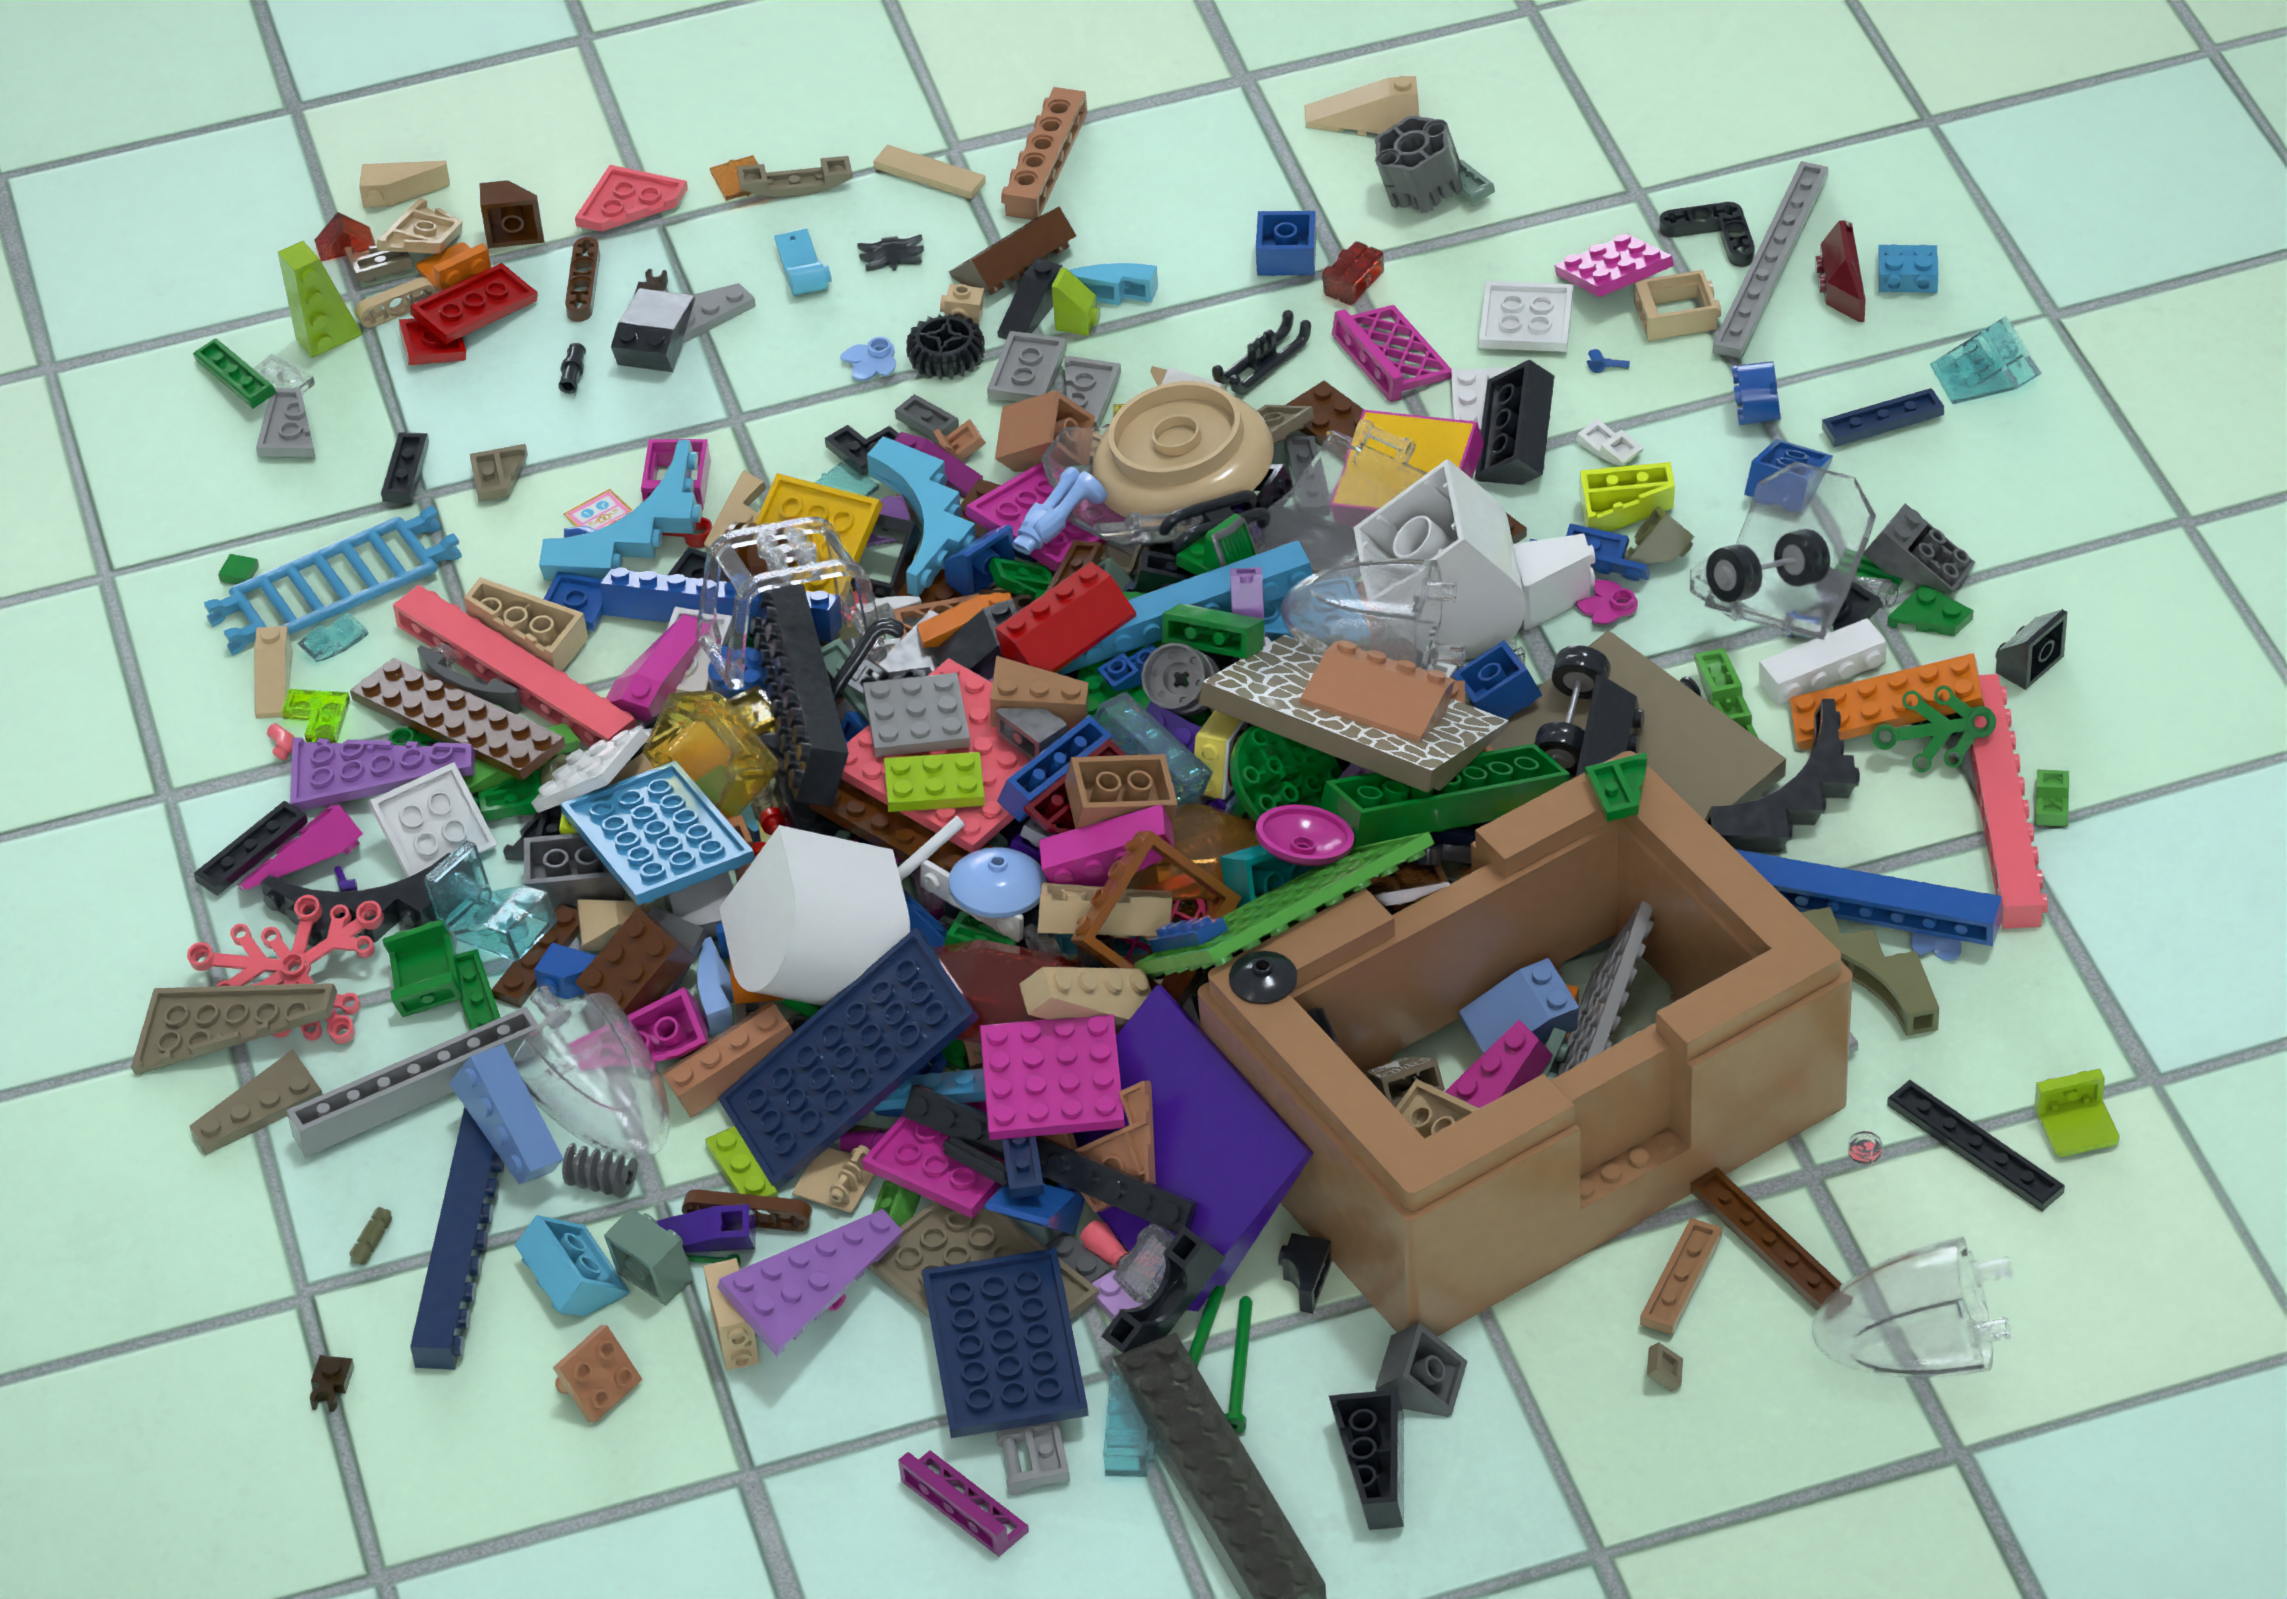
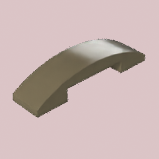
[736,156,853,197]

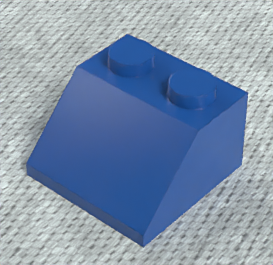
[944,524,1015,596]

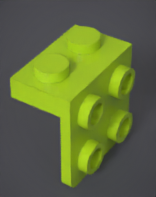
[2034,1068,2120,1157]

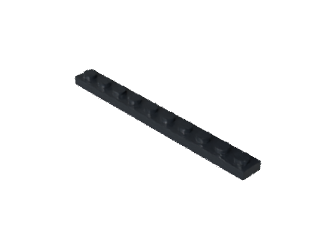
[903,1085,1198,1233]

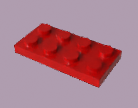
[410,263,538,344]

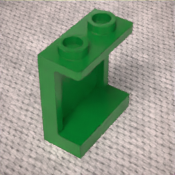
[382,920,463,1017]

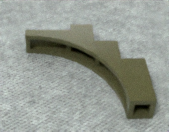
[1801,907,1940,1036]

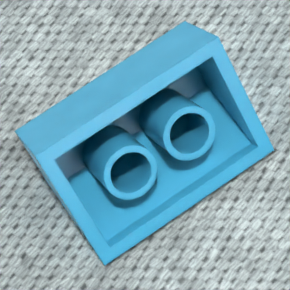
[515,1215,630,1317]

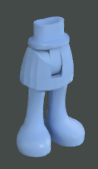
[1011,467,1107,555]

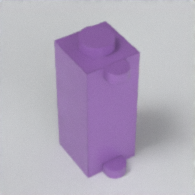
[1230,567,1265,647]

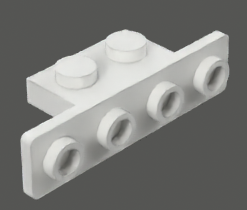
[920,860,1024,942]

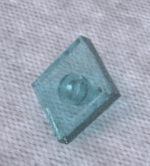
[424,840,492,929]

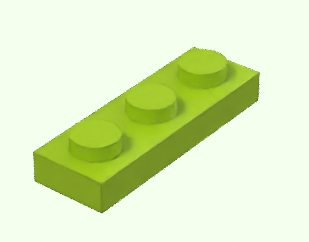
[705,1126,778,1197]

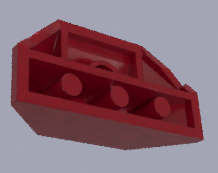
[1815,220,1866,322]
[1023,739,1127,834]

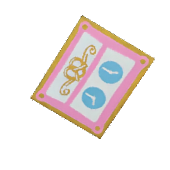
[563,489,633,530]

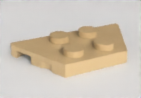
[377,198,463,254]

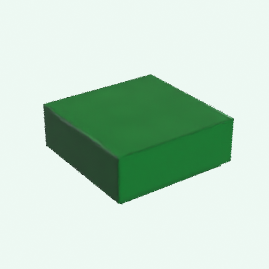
[218,554,259,585]

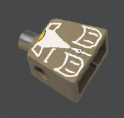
[1366,1057,1445,1108]

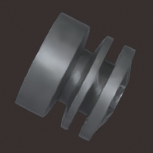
[1141,643,1220,716]

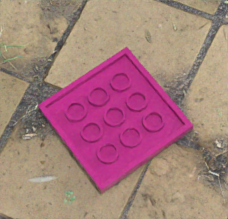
[965,461,1134,572]
[980,1014,1125,1140]
[862,1101,1005,1219]

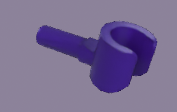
[334,866,358,891]

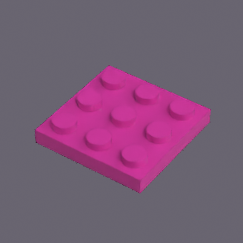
[1554,234,1674,297]

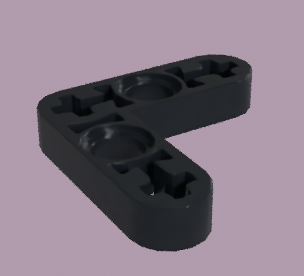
[1659,202,1755,267]
[1413,841,1471,865]

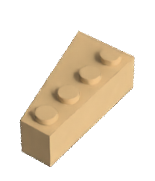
[464,577,588,671]

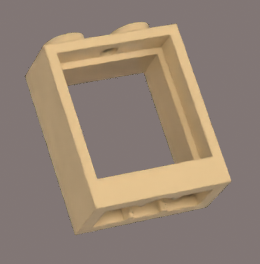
[1634,270,1721,341]
[703,1258,759,1370]

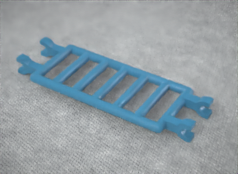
[204,505,462,655]

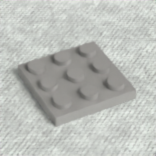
[863,673,970,757]

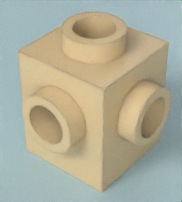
[940,284,984,325]

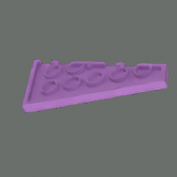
[290,738,475,811]
[717,1209,903,1357]

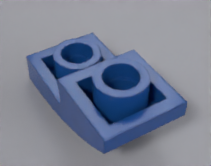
[1097,644,1156,691]

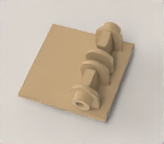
[792,1145,875,1213]

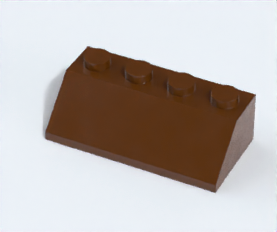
[949,206,1077,295]

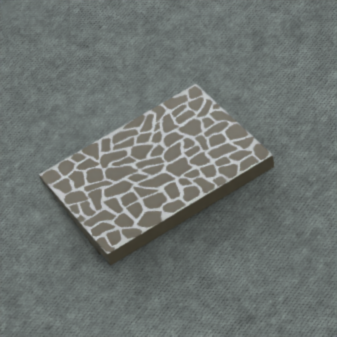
[1199,635,1509,793]

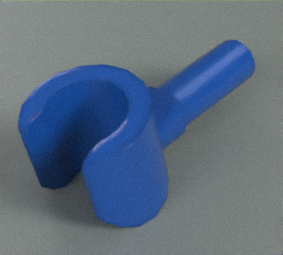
[1586,349,1630,373]

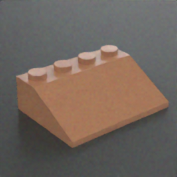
[1299,640,1455,743]

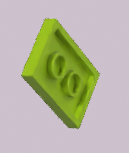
[884,752,985,812]

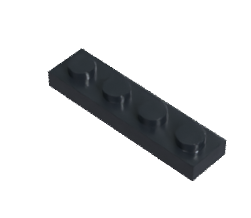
[194,800,308,896]

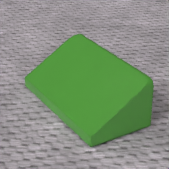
[871,1180,921,1227]

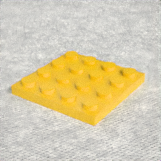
[755,473,883,604]

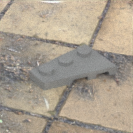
[682,283,756,343]
[1064,355,1121,431]
[256,388,316,457]

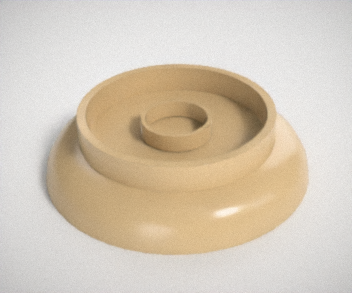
[1092,381,1274,524]

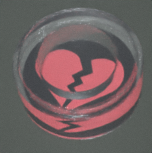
[1848,1131,1882,1164]

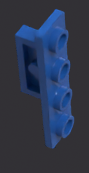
[1529,523,1650,581]

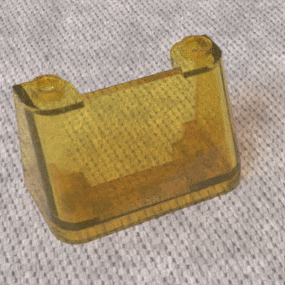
[642,690,779,819]

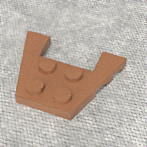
[1042,1081,1156,1212]

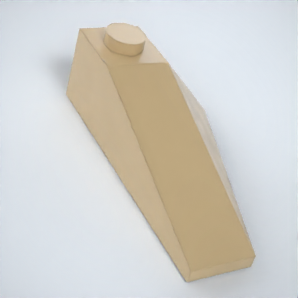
[1304,76,1419,136]

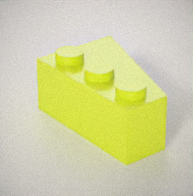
[1579,462,1675,532]

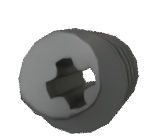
[562,1143,638,1198]

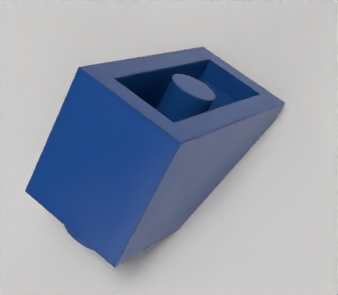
[534,943,597,999]

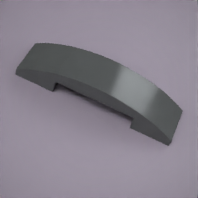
[417,645,522,714]

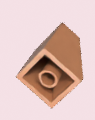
[995,390,1095,472]

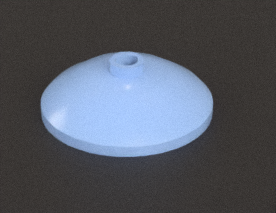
[949,847,1046,918]

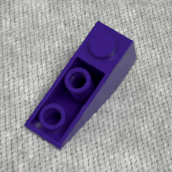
[656,1204,756,1253]

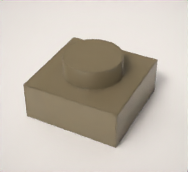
[1647,1342,1683,1391]

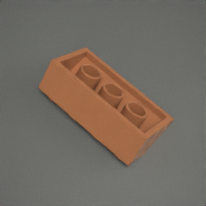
[661,1001,793,1118]

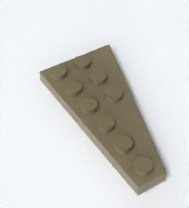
[131,983,337,1075]

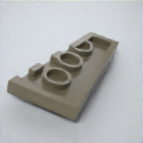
[189,1050,323,1155]

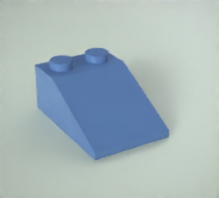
[1458,958,1580,1055]

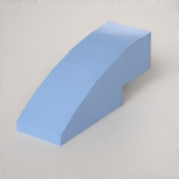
[697,937,734,1036]

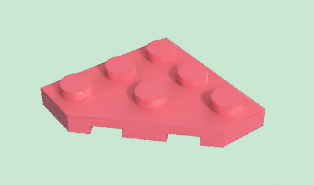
[575,165,688,232]

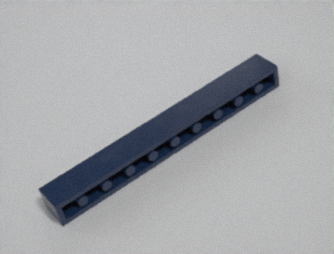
[410,1106,505,1370]

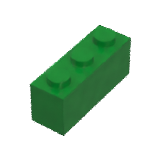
[1162,603,1265,659]

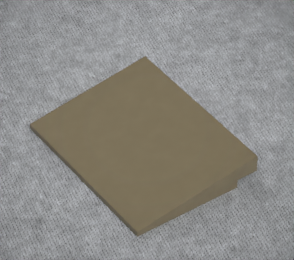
[1489,630,1786,819]

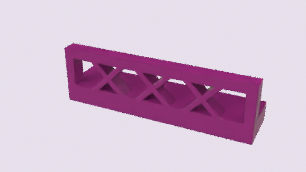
[898,1450,1029,1557]

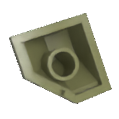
[1624,506,1695,564]

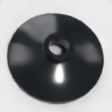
[1229,951,1297,1004]

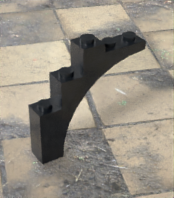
[1704,699,1860,852]
[261,853,476,946]

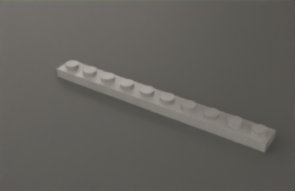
[1713,161,1828,359]

